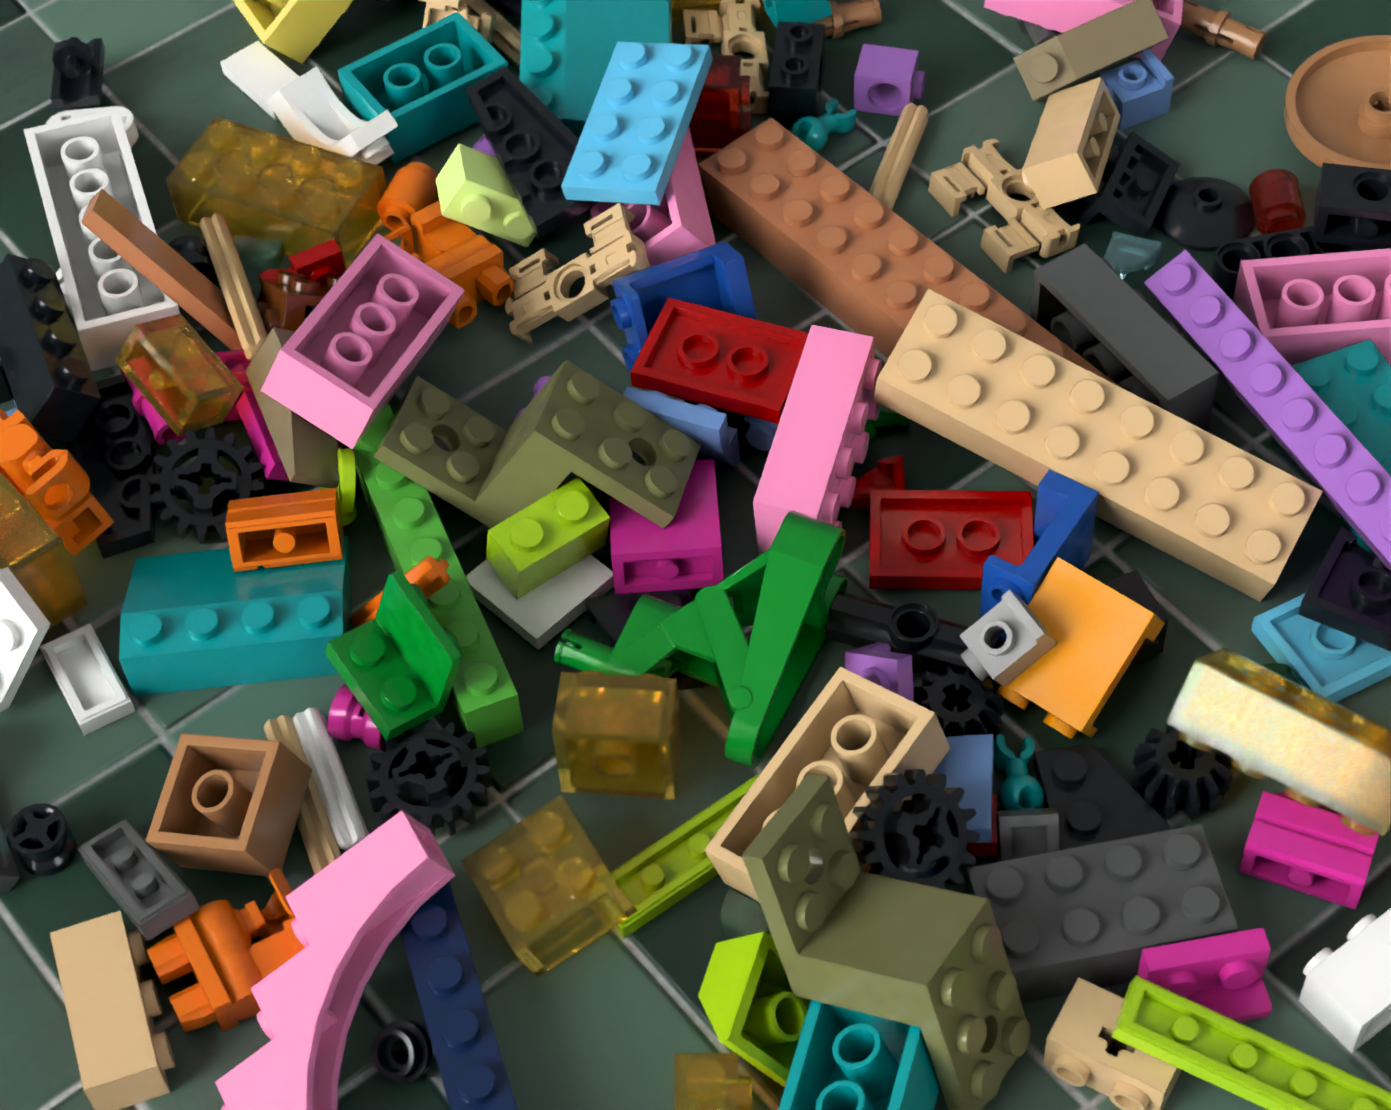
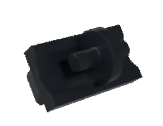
[51,37,105,110]

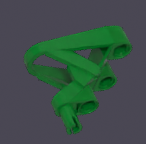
[554,510,848,769]

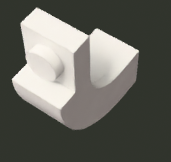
[267,66,398,179]

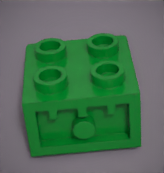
[325,570,462,741]

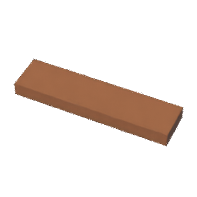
[81,189,242,350]

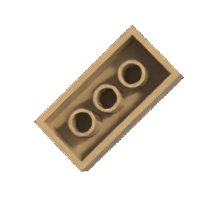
[704,666,950,902]

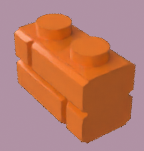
[225,488,344,572]

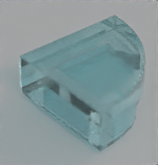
[1104,231,1162,279]

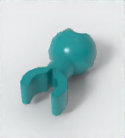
[791,99,857,152]
[994,734,1044,811]

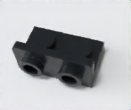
[1078,132,1180,239]

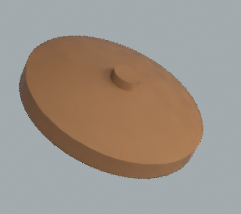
[1284,35,1391,170]

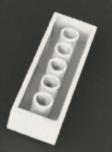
[24,107,189,371]

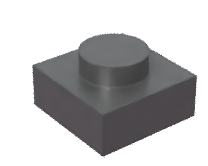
[996,808,1060,862]

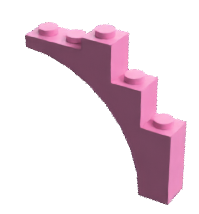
[215,810,455,1110]

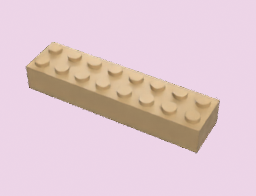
[873,288,1323,602]

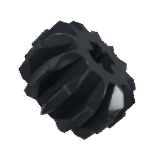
[913,664,1004,740]
[1132,719,1233,821]

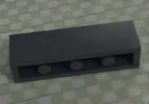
[0,253,101,443]

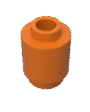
[377,162,439,231]

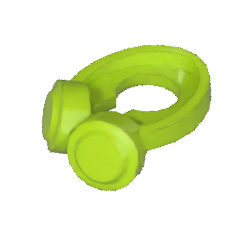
[319,449,357,526]

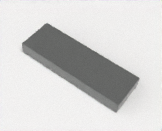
[78,818,200,941]

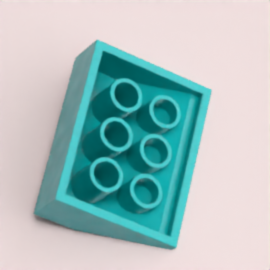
[520,0,672,138]
[119,535,352,696]

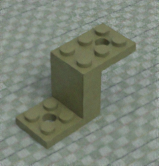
[374,360,701,529]
[742,773,1031,1110]

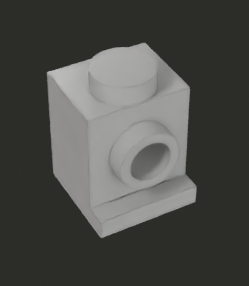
[959,590,1058,687]

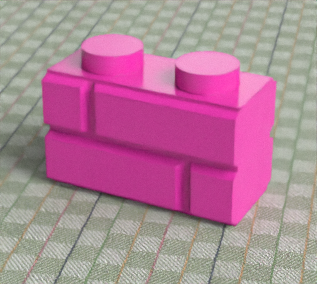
[1238,790,1381,910]

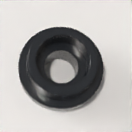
[372,1020,432,1083]

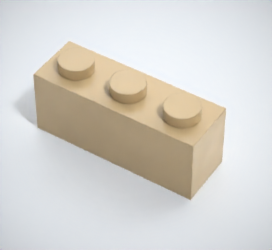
[1022,77,1121,210]
[50,910,175,1110]

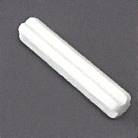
[293,707,369,853]

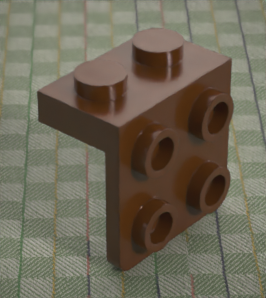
[256,272,340,335]

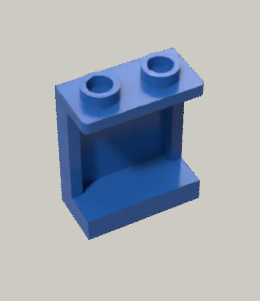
[610,241,757,372]
[979,469,1099,641]

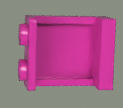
[609,459,724,595]

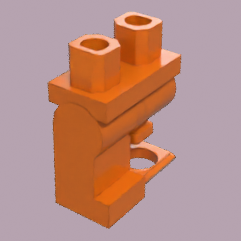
[383,201,514,329]
[0,409,115,557]
[146,868,306,1033]

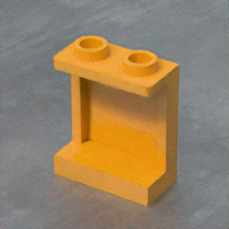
[989,557,1165,740]

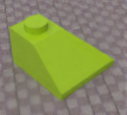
[698,931,811,1088]

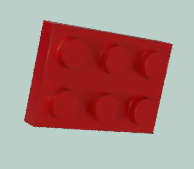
[630,297,809,424]
[869,489,1034,590]

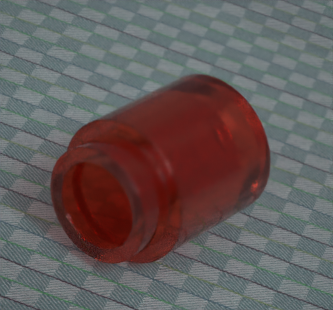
[1249,169,1306,235]

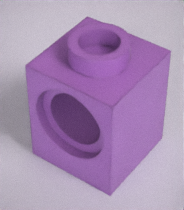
[854,44,926,116]

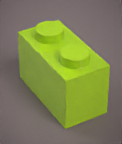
[486,476,610,600]

